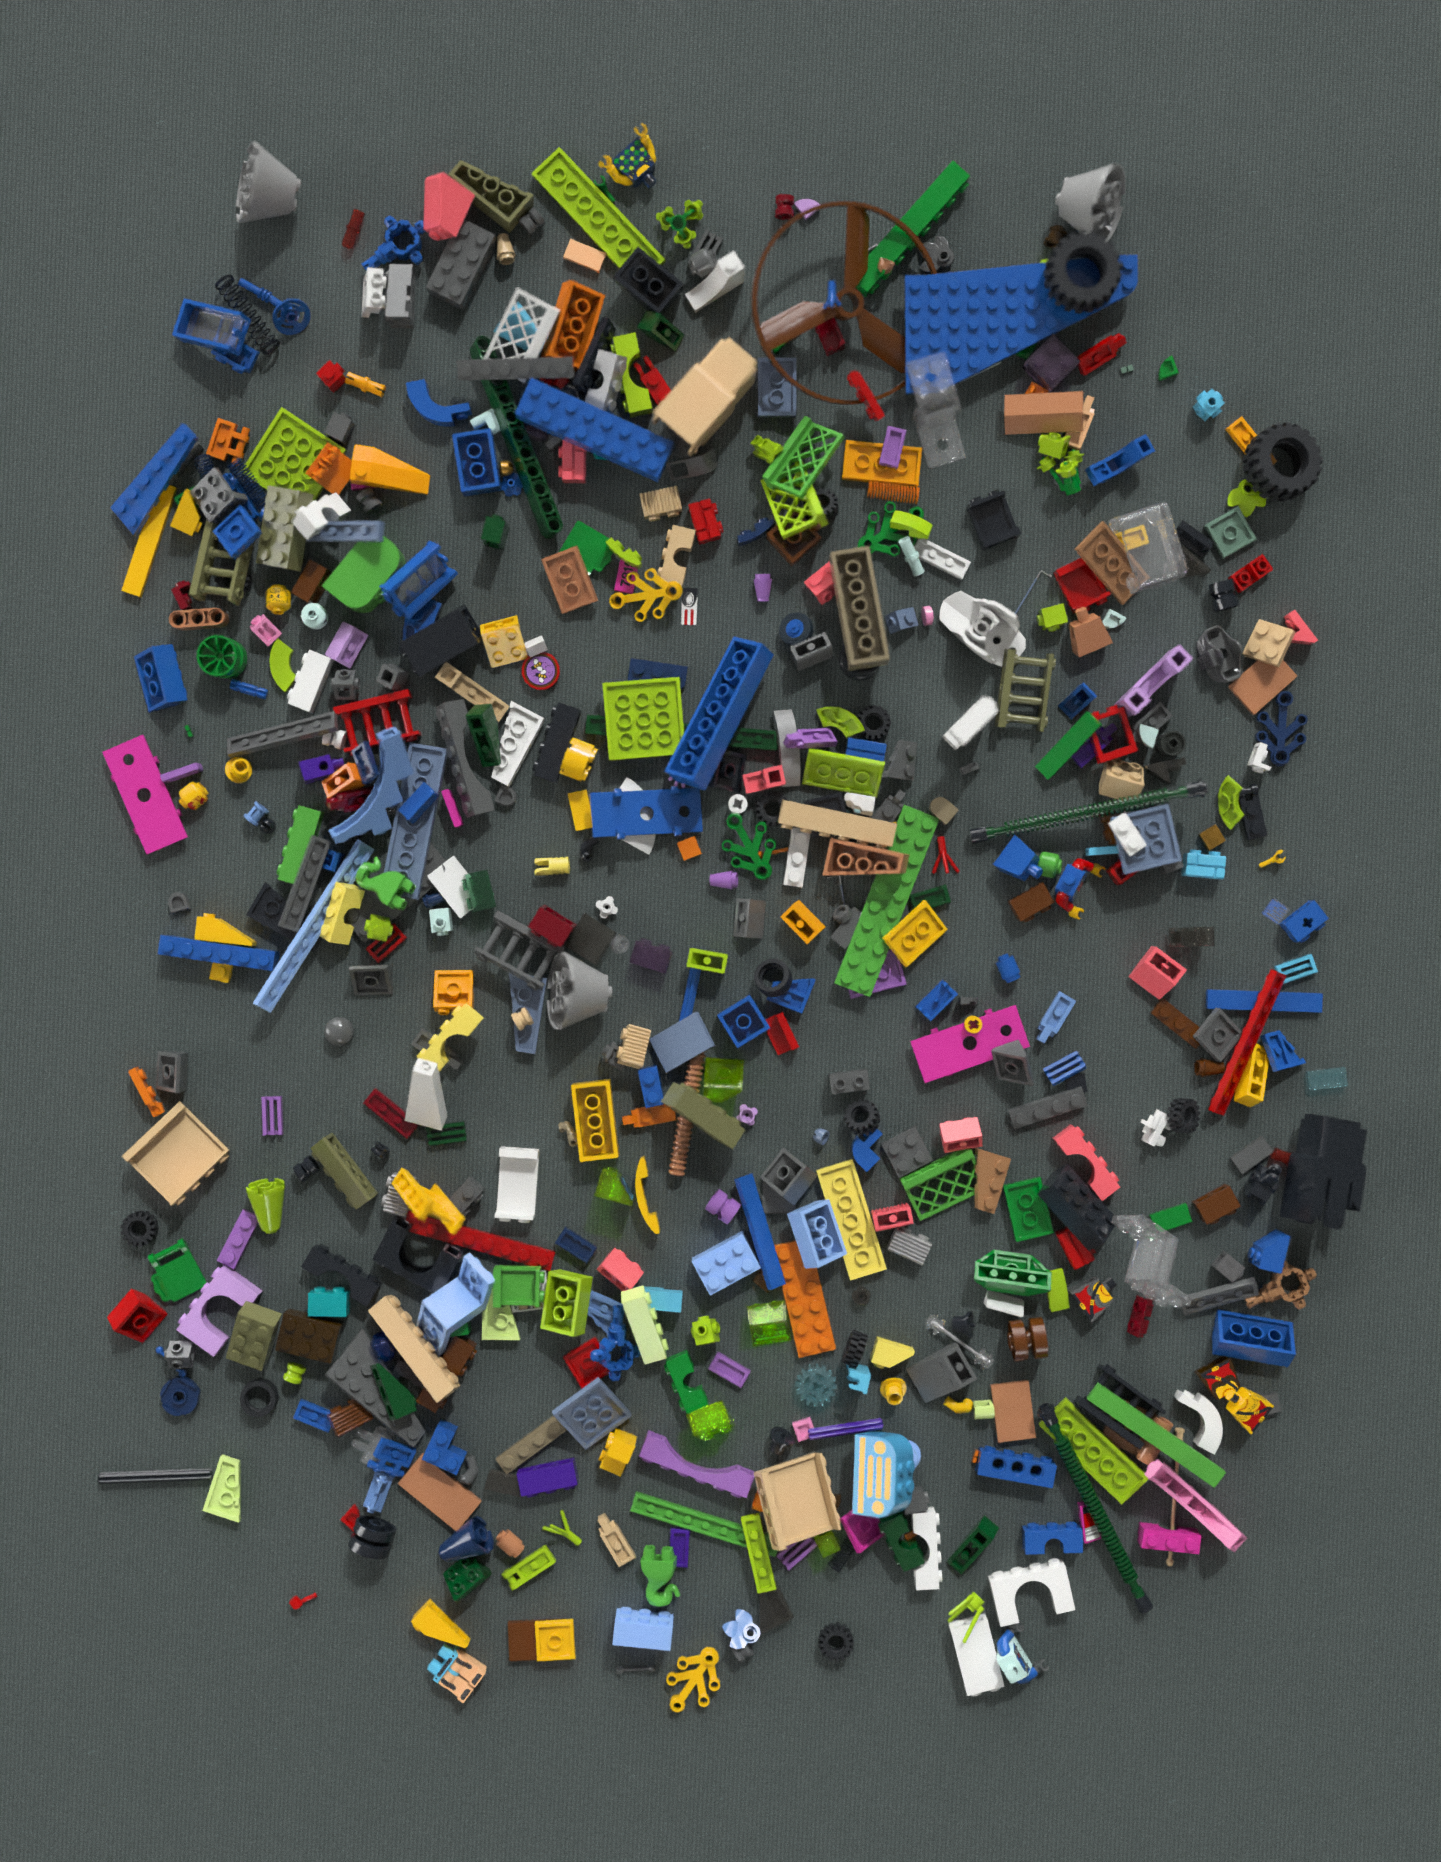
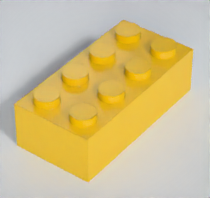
[571,1079,619,1162]

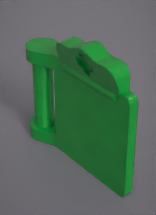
[558,521,613,576]
[148,1238,207,1302]

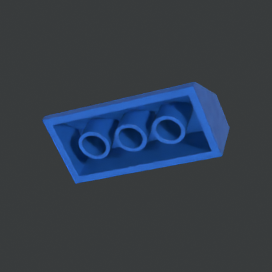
[1212,1310,1296,1367]

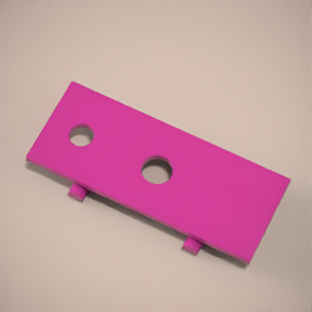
[102,735,188,855]
[910,1005,1030,1083]

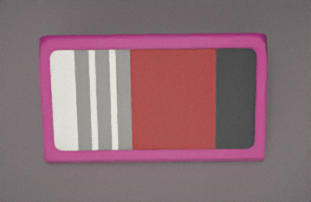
[1078,1501,1101,1544]

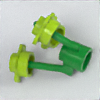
[656,200,703,249]
[1037,449,1084,496]

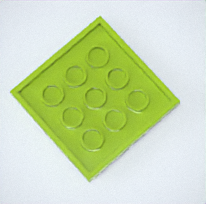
[241,407,347,501]
[602,677,684,761]

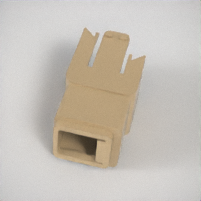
[652,338,758,457]

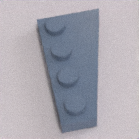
[509,973,547,1054]

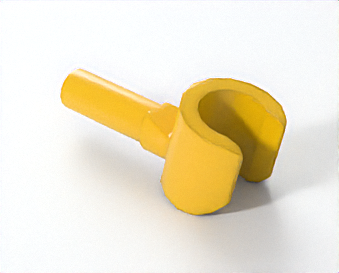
[1259,850,1286,868]

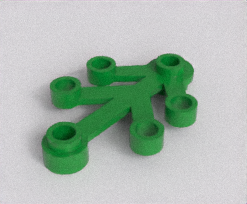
[858,501,924,557]
[722,812,776,880]

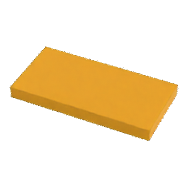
[842,440,922,487]

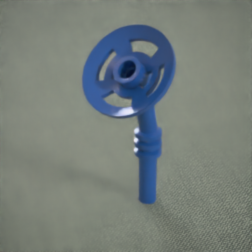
[238,278,311,335]

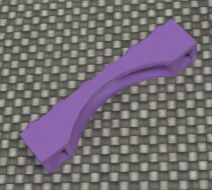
[639,1430,754,1498]

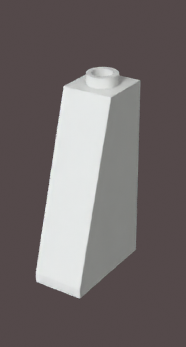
[405,1058,447,1131]

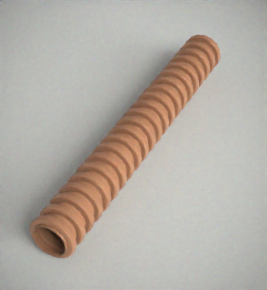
[668,1051,707,1176]

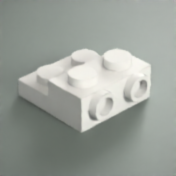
[361,267,386,318]

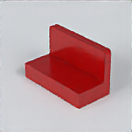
[765,1012,799,1055]

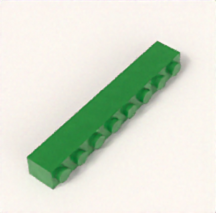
[855,161,970,298]

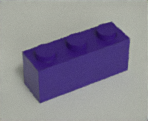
[517,1457,579,1498]

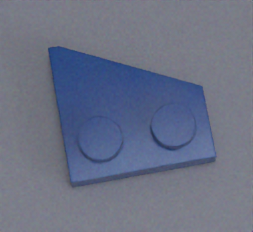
[767,978,816,1014]
[1260,1030,1306,1072]

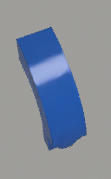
[406,379,472,427]
[1085,434,1155,486]

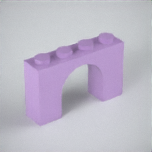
[1114,645,1193,718]
[176,1265,263,1357]

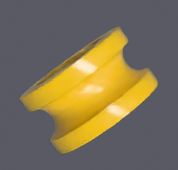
[964,1016,982,1033]

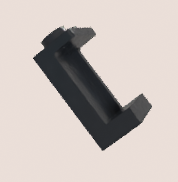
[966,489,1021,550]

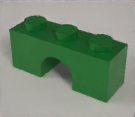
[664,1350,709,1415]

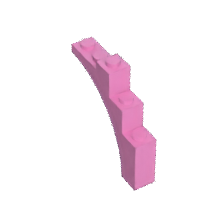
[1145,1460,1247,1552]

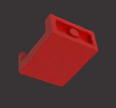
[1053,558,1111,614]

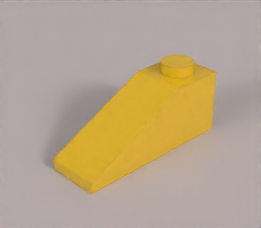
[195,913,257,946]
[1234,1044,1269,1107]
[411,1599,471,1648]

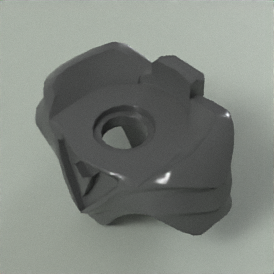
[1196,625,1242,683]

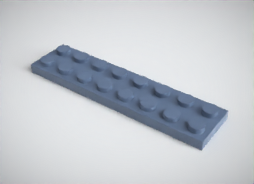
[384,742,447,900]

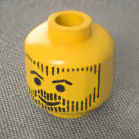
[265,584,291,615]

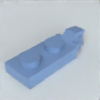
[1036,991,1076,1043]

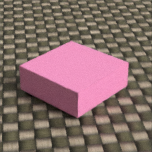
[792,1417,814,1442]

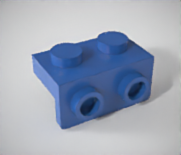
[211,332,260,374]

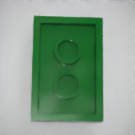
[1003,1176,1054,1242]

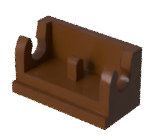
[291,559,332,604]

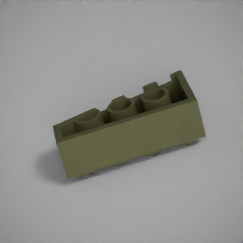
[448,160,534,233]

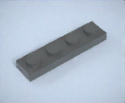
[1008,1086,1088,1129]
[1179,1277,1259,1315]

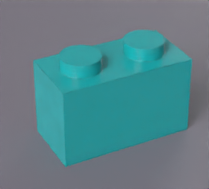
[308,1287,350,1317]

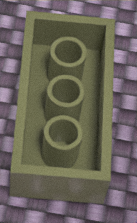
[256,485,313,572]
[661,1082,745,1149]

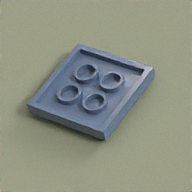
[1110,804,1182,874]
[552,1377,632,1450]

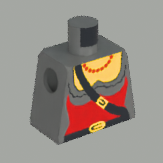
[1068,1276,1117,1322]

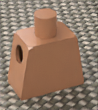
[1069,607,1113,657]

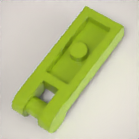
[501,1544,556,1590]

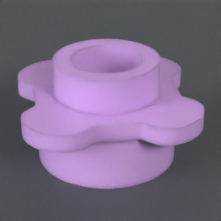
[736,1104,758,1126]

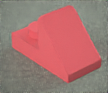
[1284,610,1318,645]

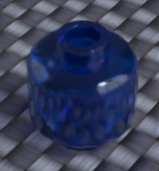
[370,1331,398,1361]

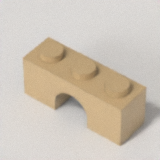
[657,525,696,588]

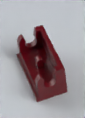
[815,317,846,356]

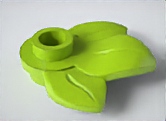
[1227,479,1266,518]

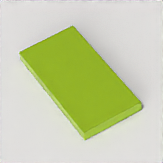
[802,748,885,798]

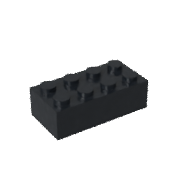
[1037,1164,1119,1251]

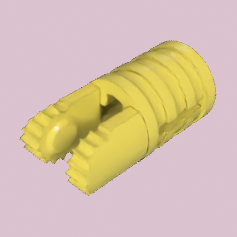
[535,857,570,876]

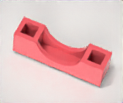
[1053,1124,1120,1201]

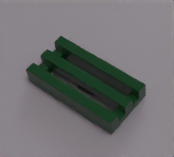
[426,1121,467,1146]

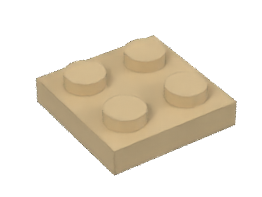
[1242,619,1296,667]

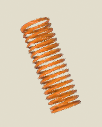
[867,480,920,505]

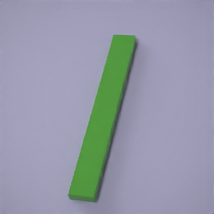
[1087,1382,1226,1488]
[630,1491,778,1557]

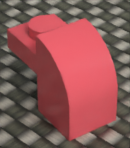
[741,765,786,794]

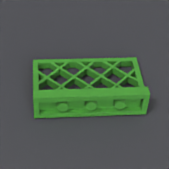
[762,416,845,499]
[899,1149,977,1221]

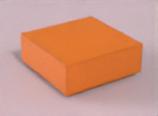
[677,836,702,861]

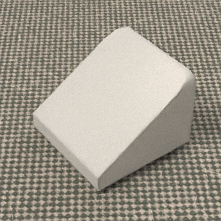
[525,636,548,657]

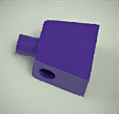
[299,755,345,785]

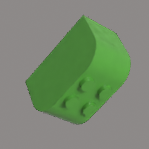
[322,535,406,613]

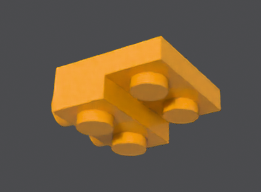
[433,970,474,1015]

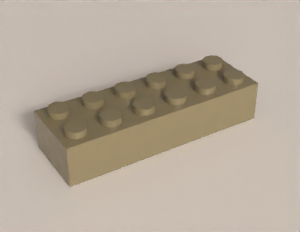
[829,546,890,671]

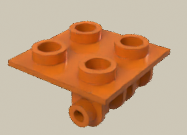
[305,442,352,495]

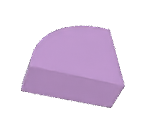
[794,199,820,220]

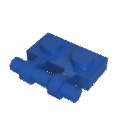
[367,1437,416,1478]

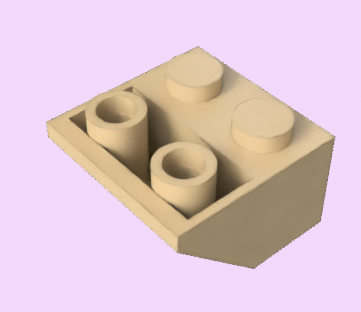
[1099,758,1144,801]

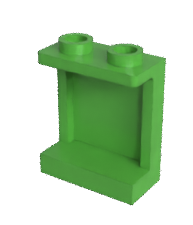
[493,1265,545,1308]

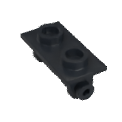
[1172,520,1214,558]

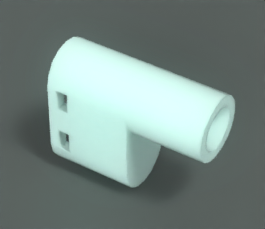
[470,408,501,435]

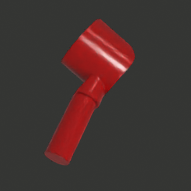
[289,1593,317,1610]

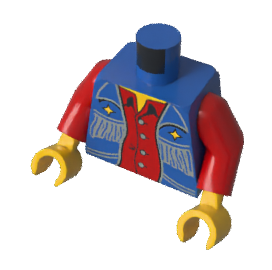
[1055,858,1105,919]

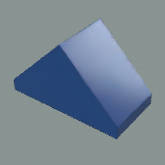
[1058,682,1097,719]
[322,849,345,872]

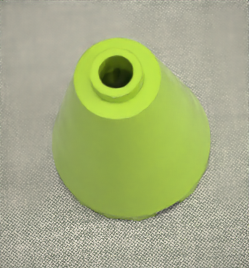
[246,1178,285,1234]

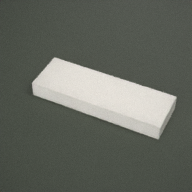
[914,539,971,580]

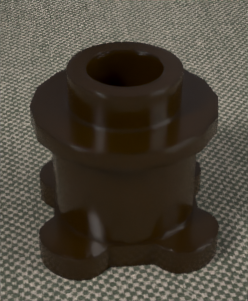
[1043,225,1067,249]

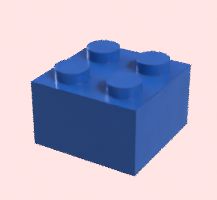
[717,994,770,1048]

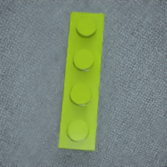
[741,1513,777,1593]

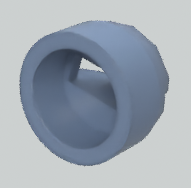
[813,1128,829,1145]

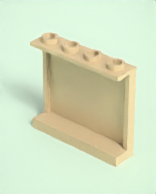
[122,1101,230,1206]
[753,1452,841,1551]

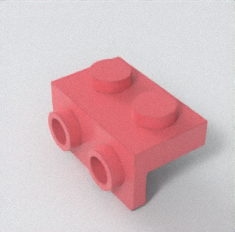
[804,562,835,605]

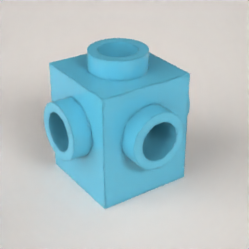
[1192,389,1225,421]

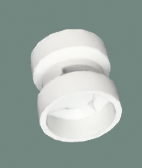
[322,730,347,750]

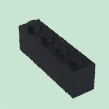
[532,702,582,784]

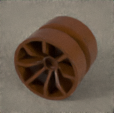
[1007,1317,1048,1362]

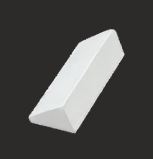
[984,1290,1024,1318]

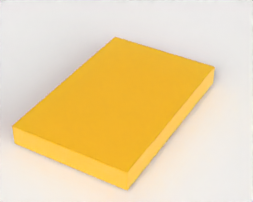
[882,900,948,967]

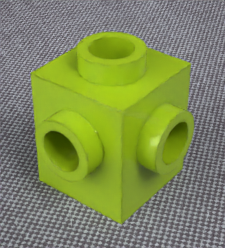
[691,1316,720,1346]

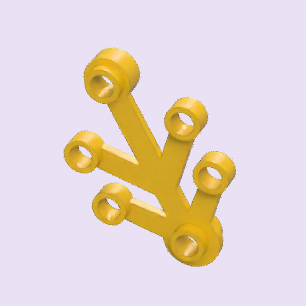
[609,568,683,622]
[666,1647,720,1713]

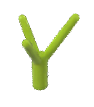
[542,1510,582,1546]

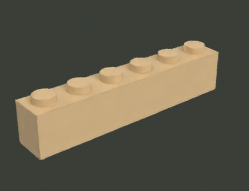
[778,800,897,849]
[368,1295,460,1403]

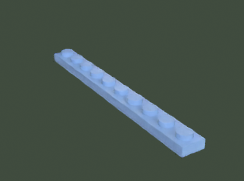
[253,839,374,1013]

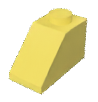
[870,1336,915,1369]

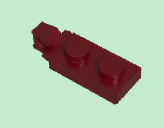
[326,786,374,813]

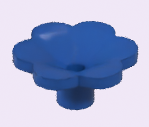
[501,473,523,497]

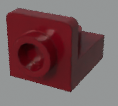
[171,580,193,610]

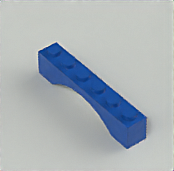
[158,935,280,971]

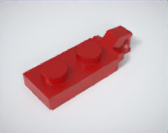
[1075,333,1127,376]

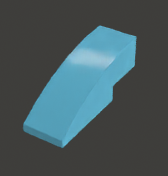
[632,1286,683,1313]

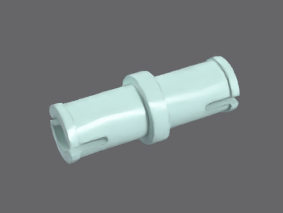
[898,536,925,576]

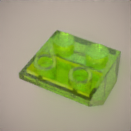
[686,1400,735,1442]

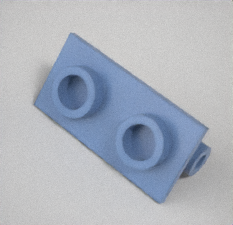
[363,1472,393,1513]

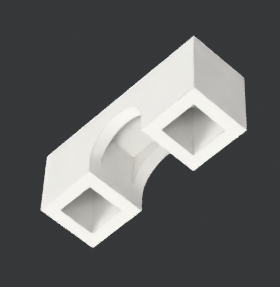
[292,492,351,540]

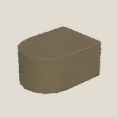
[929,797,958,825]

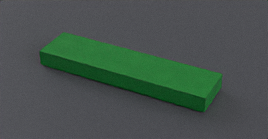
[1035,711,1102,780]

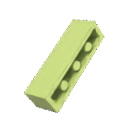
[621,1286,669,1364]

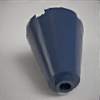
[439,1516,494,1562]

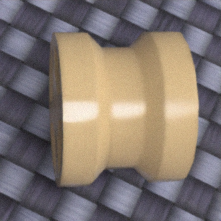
[511,1007,534,1031]

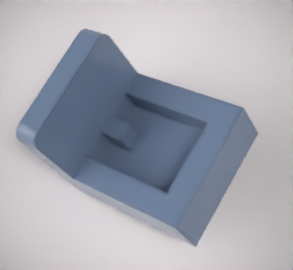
[885,607,918,634]

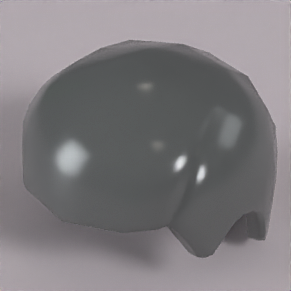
[324,1017,354,1046]

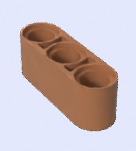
[169,608,229,631]

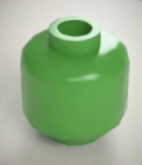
[1037,851,1063,878]

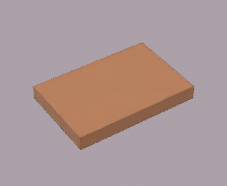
[541,545,598,614]
[1228,660,1297,715]
[990,1380,1036,1443]

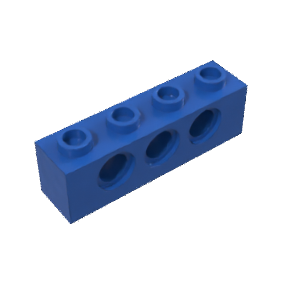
[975,1446,1057,1488]

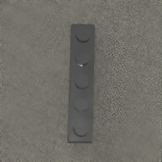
[278,834,331,932]

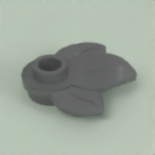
[918,236,955,273]

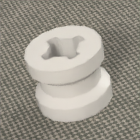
[728,794,747,814]

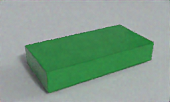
[1149,1203,1192,1234]

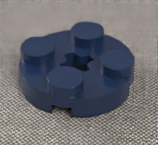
[160,1376,201,1416]

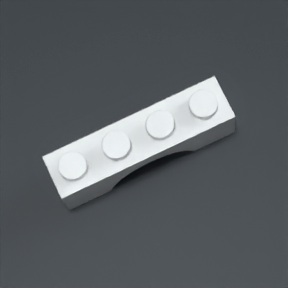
[911,1507,942,1590]

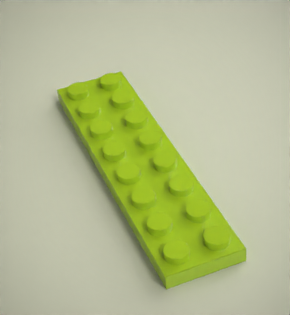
[531,147,666,269]

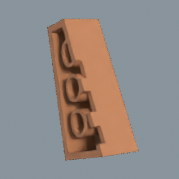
[822,838,910,876]

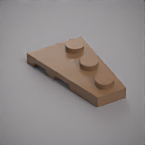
[975,1148,1011,1214]

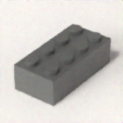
[426,219,497,311]

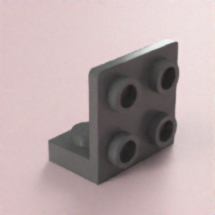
[190,468,249,524]

